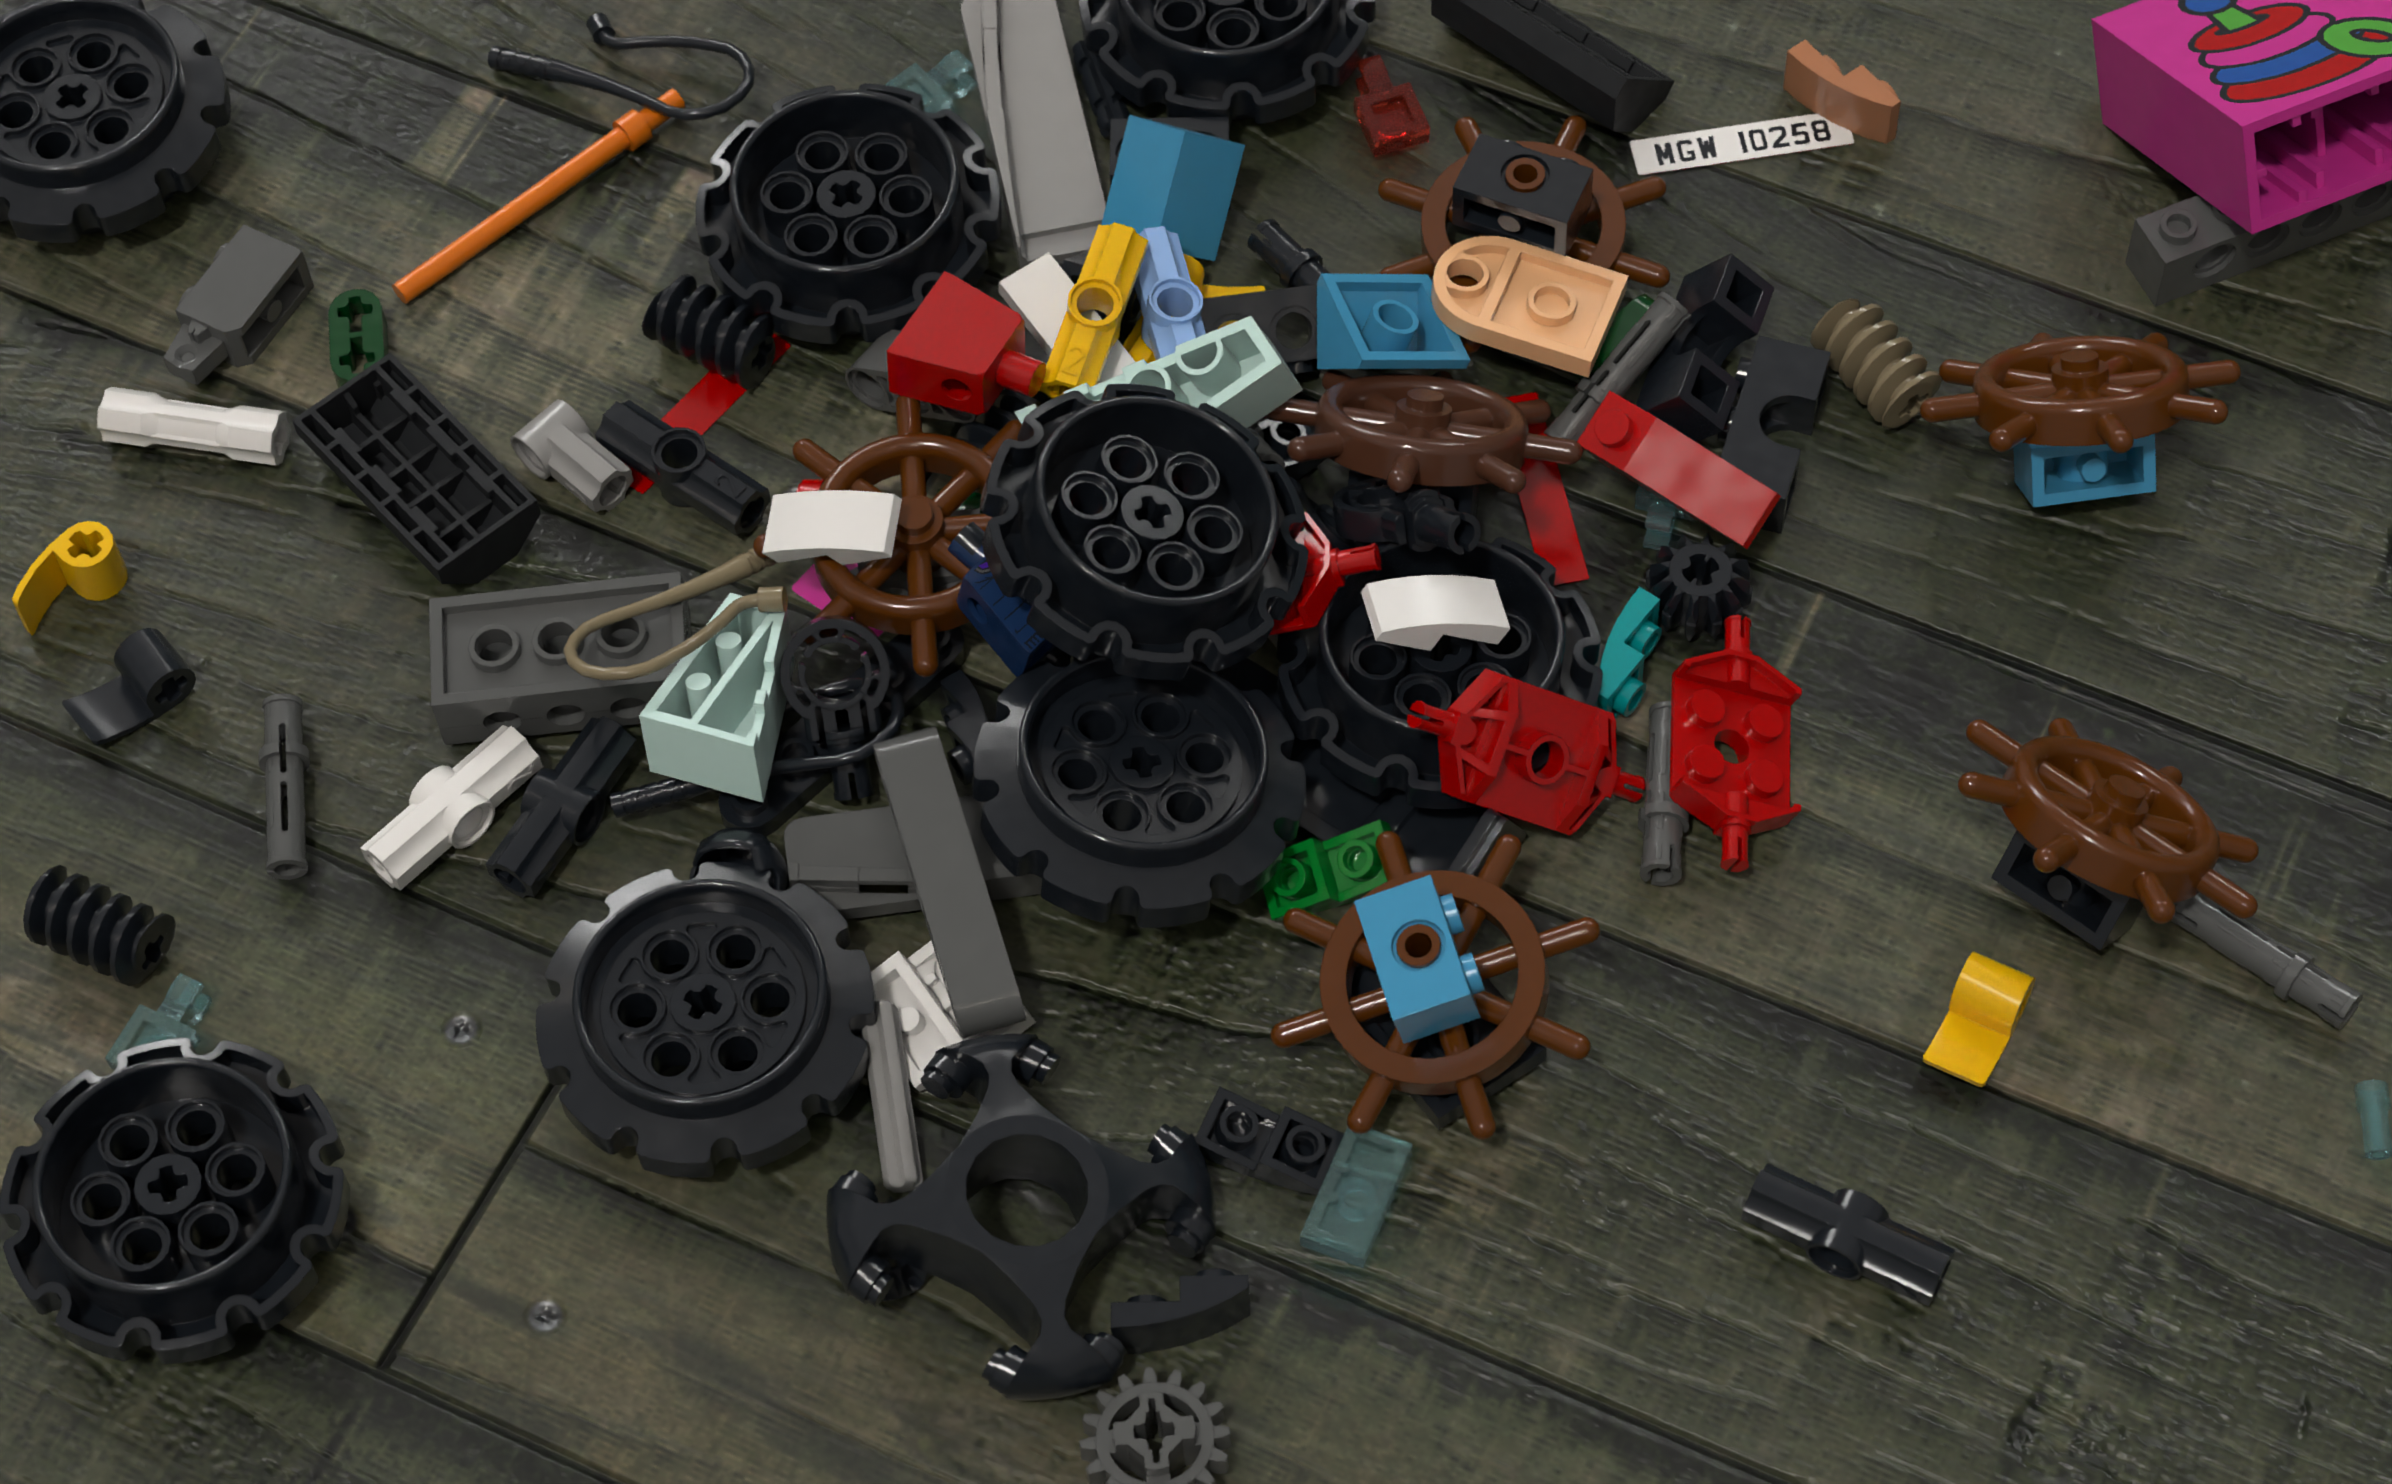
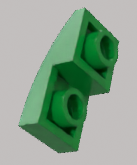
[1263,820,1391,922]

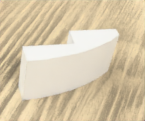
[762,490,902,565]
[1361,575,1510,651]

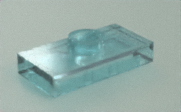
[1300,1127,1413,1268]

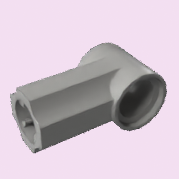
[510,399,634,513]

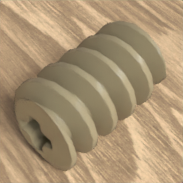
[1810,299,1942,429]

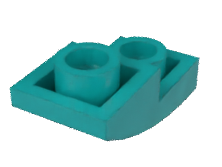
[1597,587,1662,719]

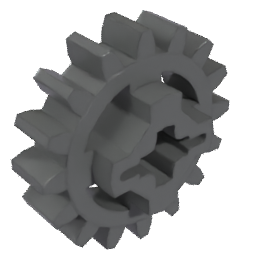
[1079,1367,1231,1484]

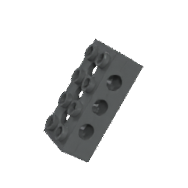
[429,572,692,745]

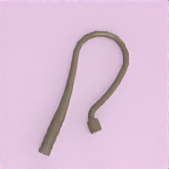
[563,548,788,681]

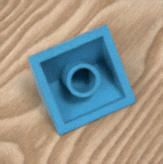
[1101,114,1245,261]
[1317,273,1471,369]

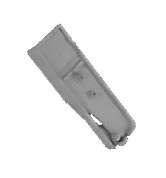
[961,0,1106,269]

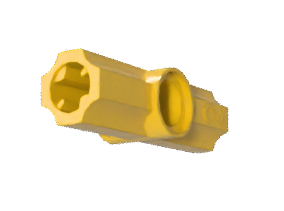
[1039,222,1148,399]

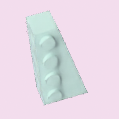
[1014,316,1303,513]

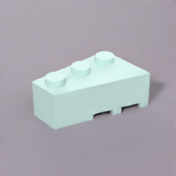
[639,593,795,803]

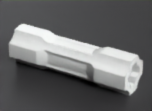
[97,387,290,465]

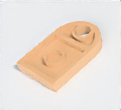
[1431,236,1629,378]

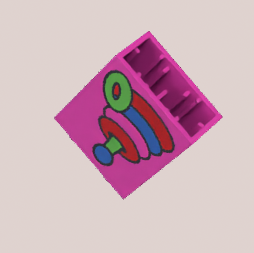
[2091,0,2392,234]

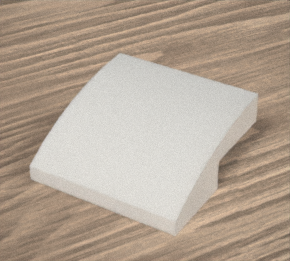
[871,941,1036,1092]

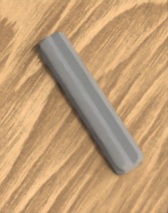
[862,1000,923,1193]

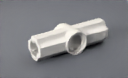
[360,725,543,891]

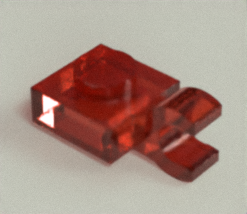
[1354,55,1430,157]

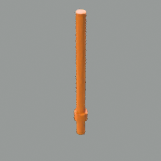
[392,88,685,304]

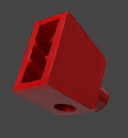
[887,271,1046,415]

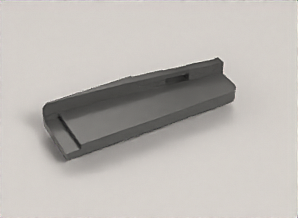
[784,789,1118,920]

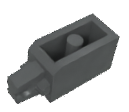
[163,224,314,385]

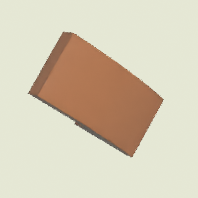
[1783,39,1901,144]

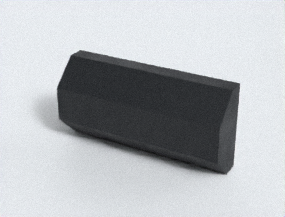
[1431,0,1675,132]
[292,352,541,584]

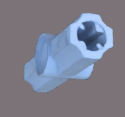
[1134,226,1206,360]

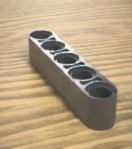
[872,726,1026,1040]

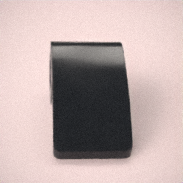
[62,628,196,745]

